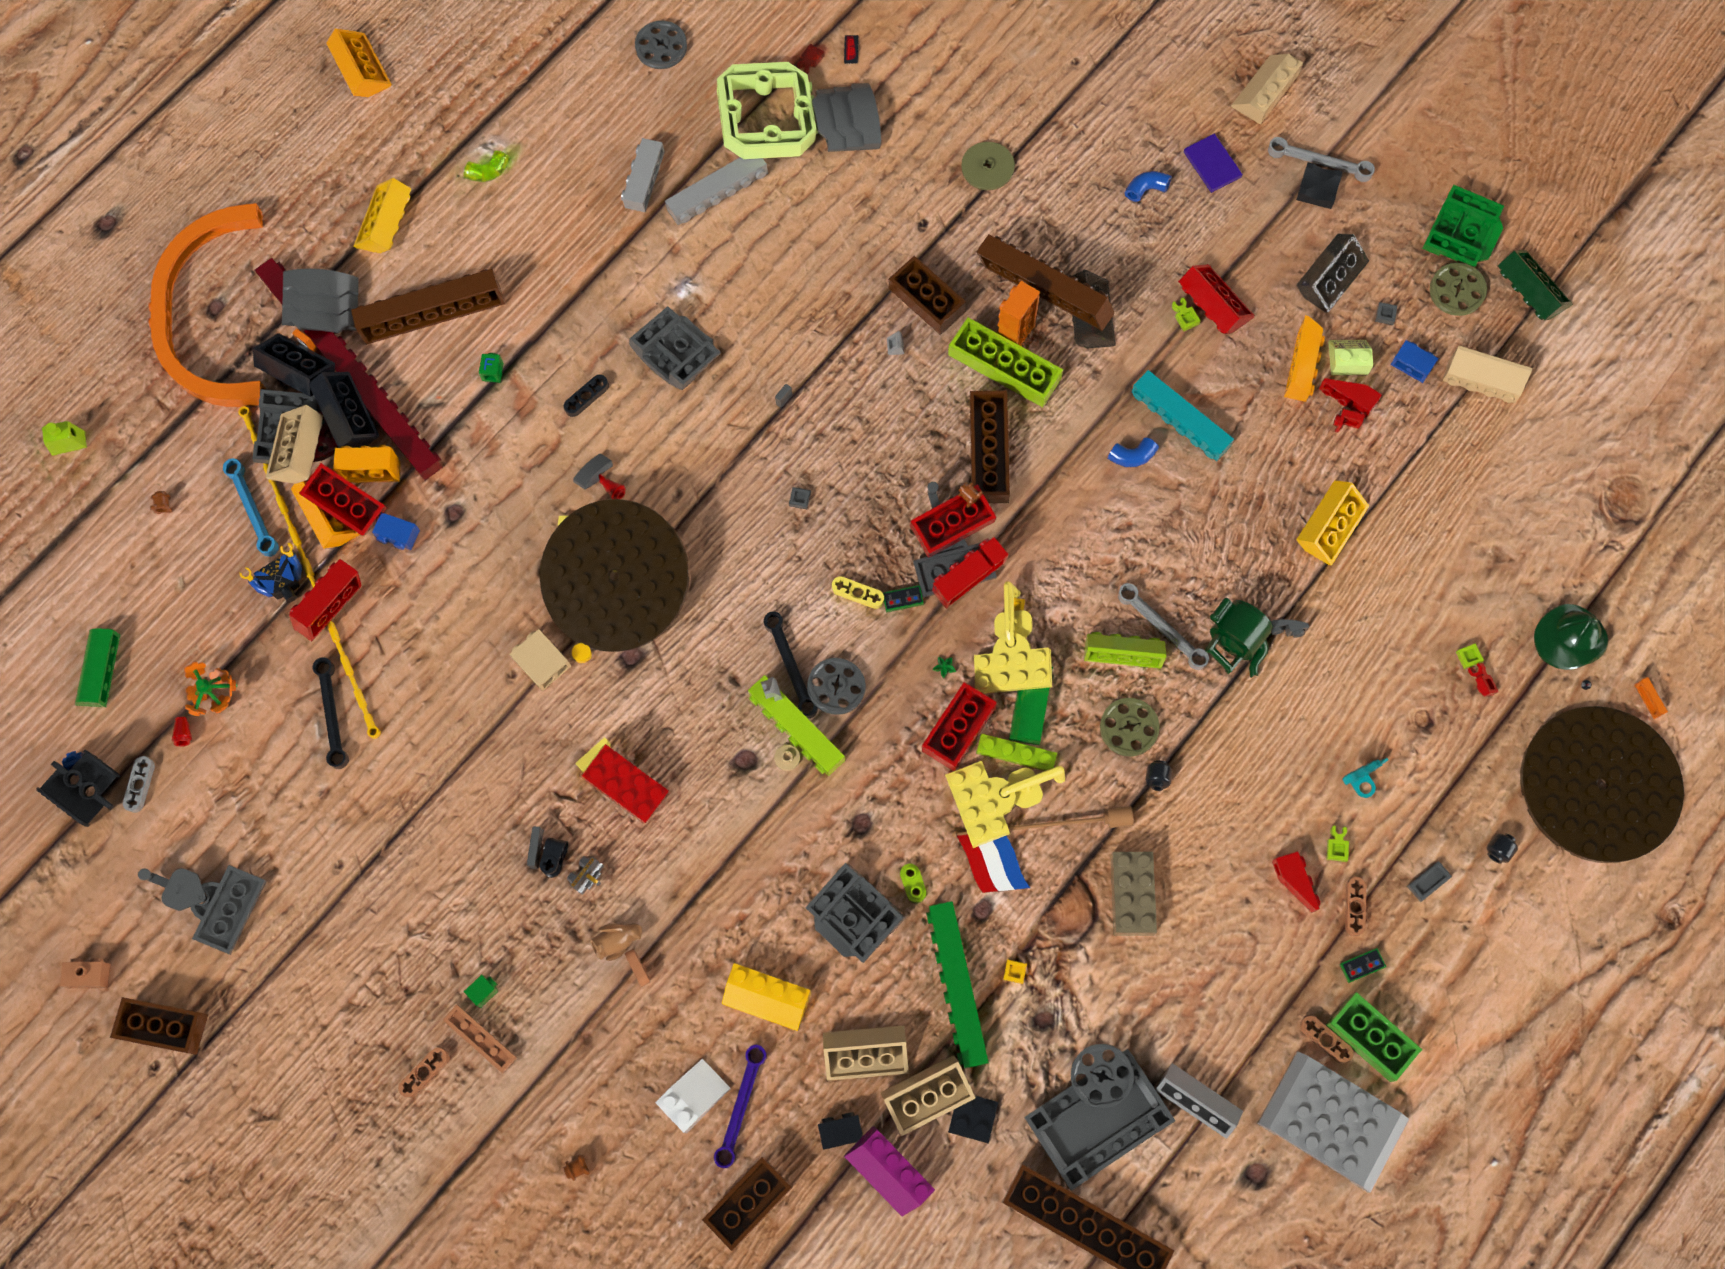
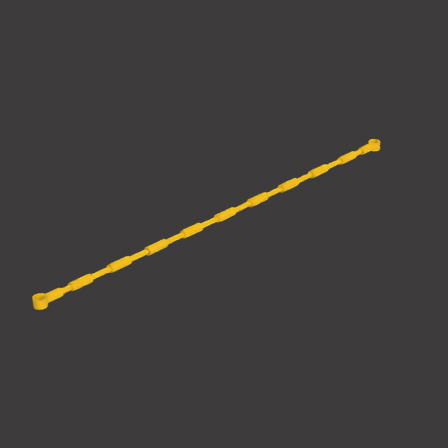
[238,406,381,739]

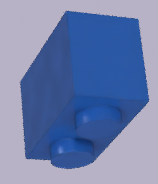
[1390,340,1439,383]
[372,512,420,550]

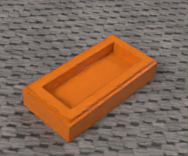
[292,329,321,355]
[1635,677,1668,719]

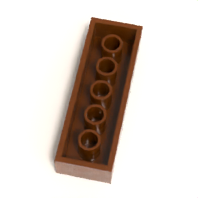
[969,391,1010,503]

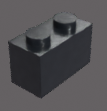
[818,1112,863,1150]

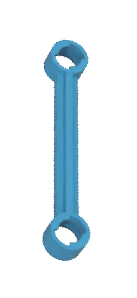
[223,458,279,557]

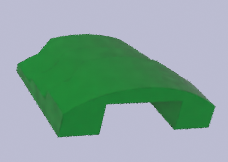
[1422,184,1504,267]

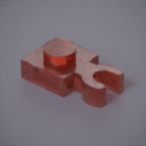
[796,44,825,74]

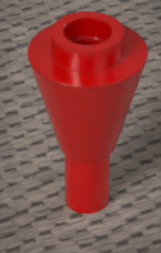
[599,474,626,499]

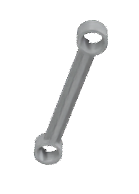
[1268,137,1375,182]
[1118,583,1209,670]

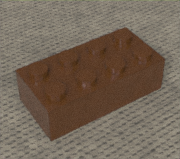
[888,256,966,335]
[110,997,208,1055]
[702,1157,793,1251]

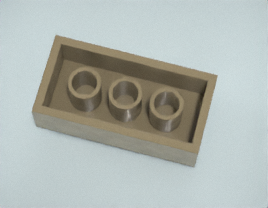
[1110,852,1157,936]

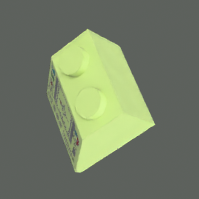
[1328,340,1373,375]

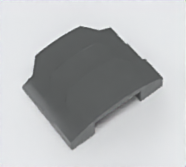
[812,83,881,152]
[282,269,359,333]
[629,306,721,390]
[252,389,325,464]
[805,863,905,963]

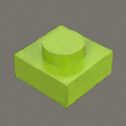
[1456,643,1484,669]

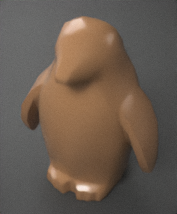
[590,923,642,961]

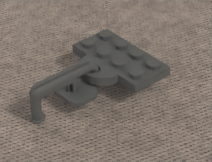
[913,482,997,598]
[138,865,267,955]

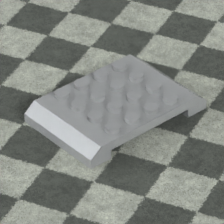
[1257,1051,1409,1193]

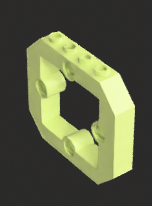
[717,62,819,159]

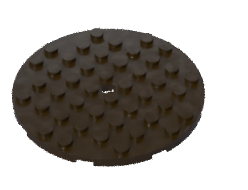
[540,499,689,652]
[1520,706,1684,863]

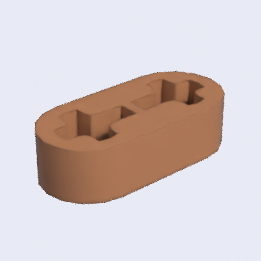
[624,948,651,987]

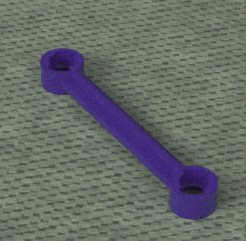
[714,1045,767,1168]

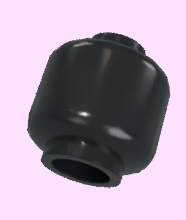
[1145,760,1172,791]
[1486,833,1518,864]

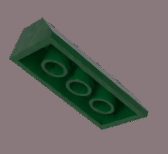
[1498,250,1573,321]

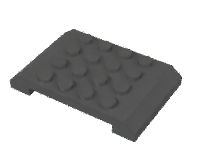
[1024,1049,1175,1191]

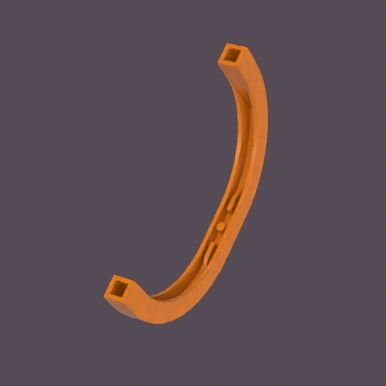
[148,203,266,407]

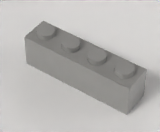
[621,138,665,212]
[1156,1063,1243,1139]

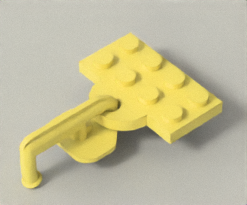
[974,581,1052,694]
[945,761,1065,848]

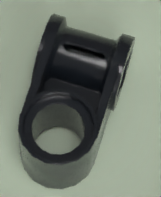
[540,837,568,878]

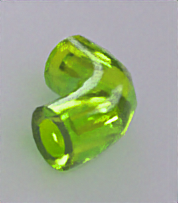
[464,150,510,182]

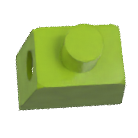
[42,421,87,456]

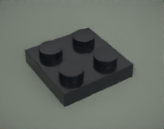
[948,1096,998,1144]

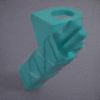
[1342,758,1389,798]

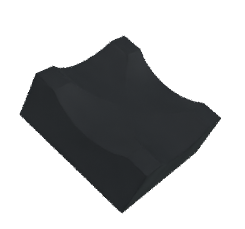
[1296,162,1343,209]

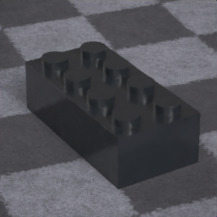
[253,333,336,397]
[309,372,379,448]

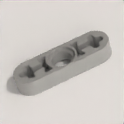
[123,756,155,813]

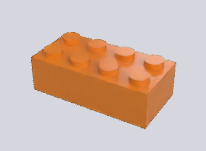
[997,281,1040,346]

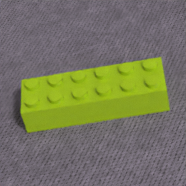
[948,317,1063,408]

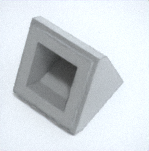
[887,331,904,355]

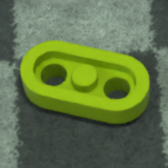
[900,864,926,903]

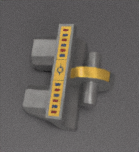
[567,856,604,895]

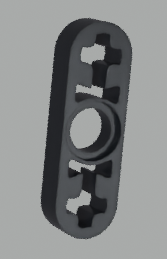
[563,375,609,417]

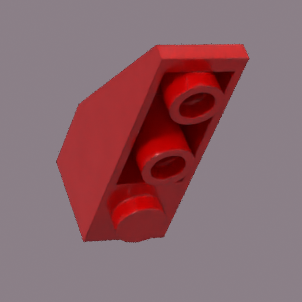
[1319,378,1382,419]
[1272,851,1321,913]

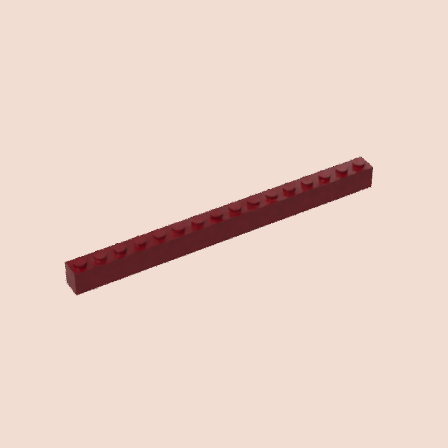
[255,258,443,481]

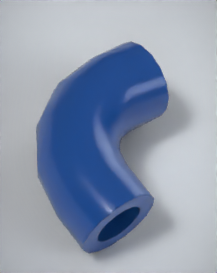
[1124,171,1172,202]
[1107,438,1159,467]

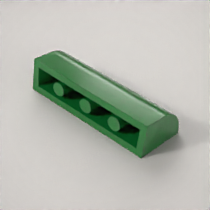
[75,628,120,708]
[1009,666,1053,745]

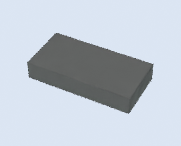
[527,826,544,869]
[1407,861,1452,902]

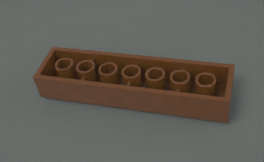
[976,234,1115,331]
[351,269,505,345]
[1001,1164,1174,1269]

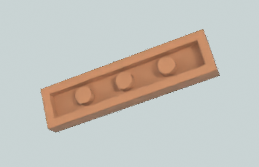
[443,1004,517,1074]

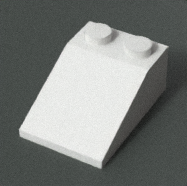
[655,1059,731,1134]

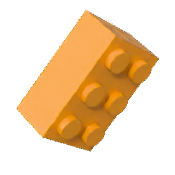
[333,445,401,483]

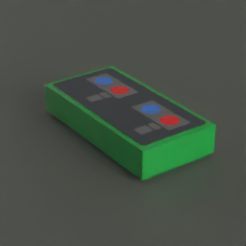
[883,585,924,613]
[1339,948,1386,983]

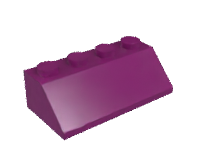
[844,1126,935,1216]

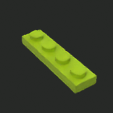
[976,734,1057,771]

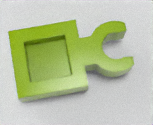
[1172,297,1201,332]
[1326,825,1349,862]

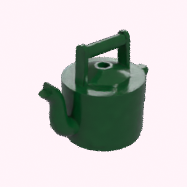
[1205,598,1273,678]

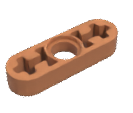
[1345,877,1366,937]
[1300,1016,1354,1063]
[398,1048,449,1098]

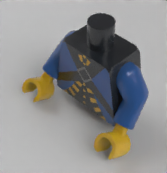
[240,542,302,603]

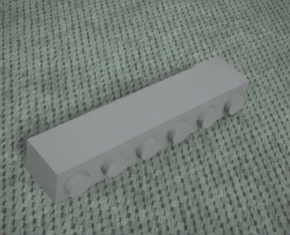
[665,157,768,225]

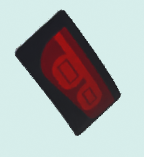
[844,35,858,64]

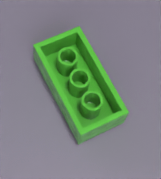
[1326,992,1422,1082]

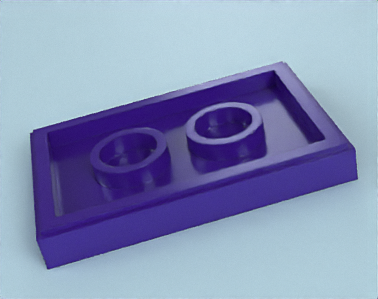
[1183,133,1243,193]

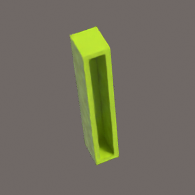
[748,675,846,776]

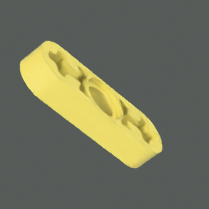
[832,577,884,609]

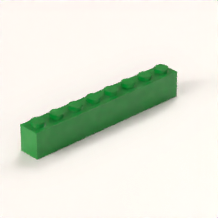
[926,901,989,1069]

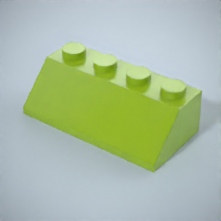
[1084,632,1166,669]

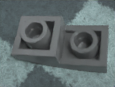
[573,454,613,490]
[1271,620,1309,638]

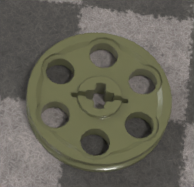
[1430,263,1487,316]
[1100,698,1160,757]

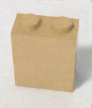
[510,629,571,692]

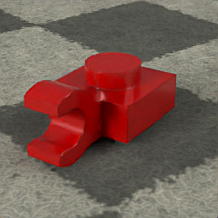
[1468,663,1499,697]

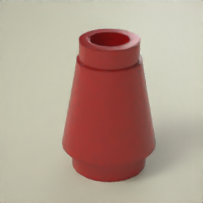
[172,717,192,747]

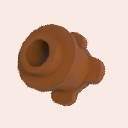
[958,482,983,508]
[150,491,173,514]
[563,1154,590,1181]

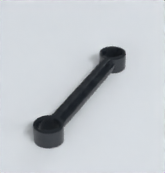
[764,611,818,719]
[312,657,349,769]

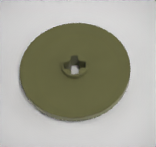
[961,142,1015,190]

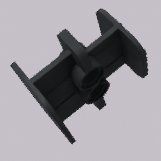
[36,750,120,827]

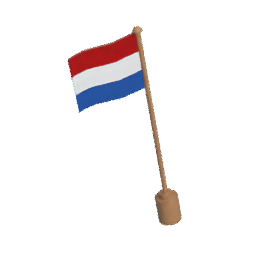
[952,806,1134,893]

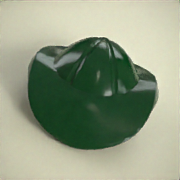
[1534,604,1608,670]

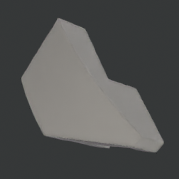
[761,677,782,701]

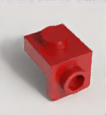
[1333,409,1365,433]

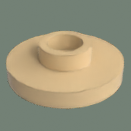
[774,745,800,771]

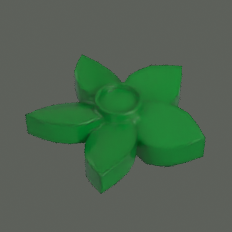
[933,657,956,679]

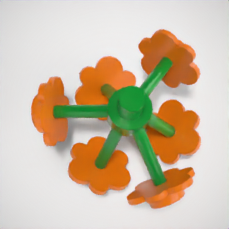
[184,662,238,716]

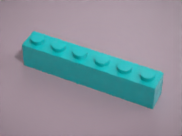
[1132,370,1234,461]

